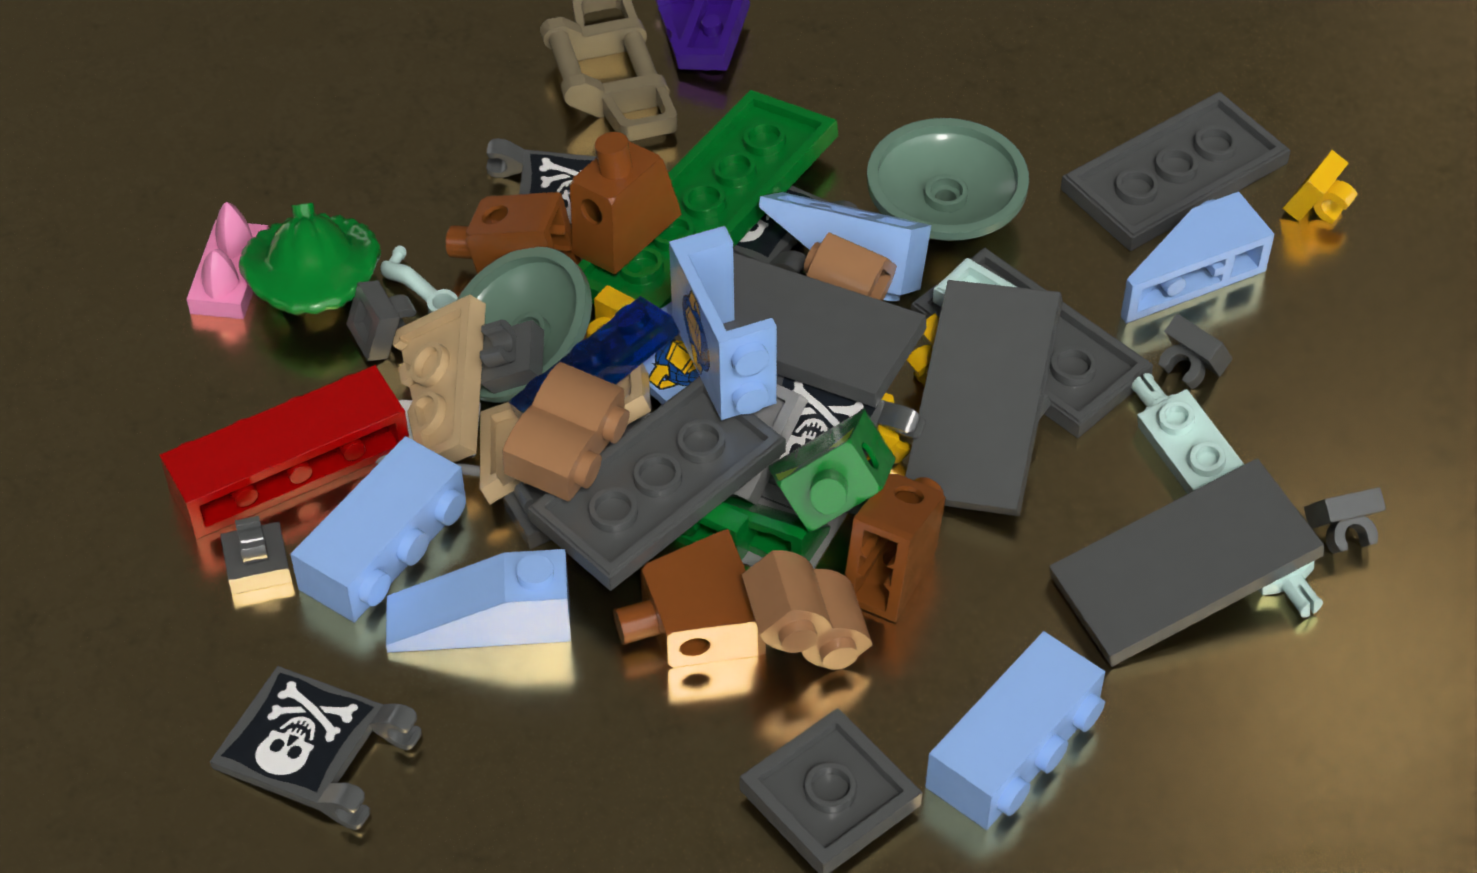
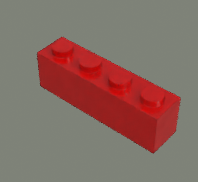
[159,365,409,540]

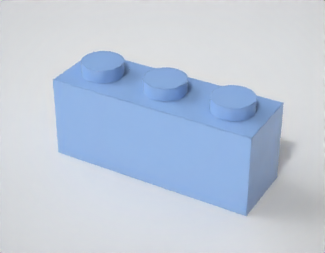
[290,436,466,623]
[925,631,1105,831]

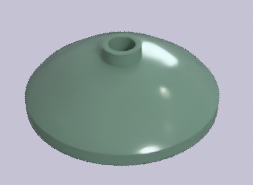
[867,118,1029,241]
[456,247,592,403]

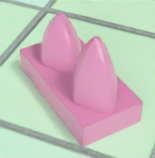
[187,202,269,319]

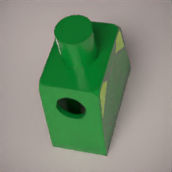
[768,409,896,532]

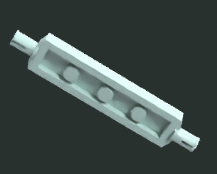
[1131,373,1323,617]

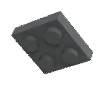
[740,707,922,873]

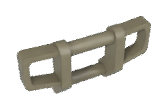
[540,0,677,141]

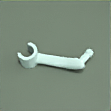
[380,246,458,314]

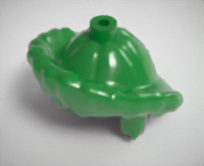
[238,202,381,315]

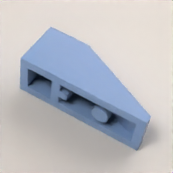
[1120,191,1275,324]
[759,192,931,301]
[386,549,571,653]

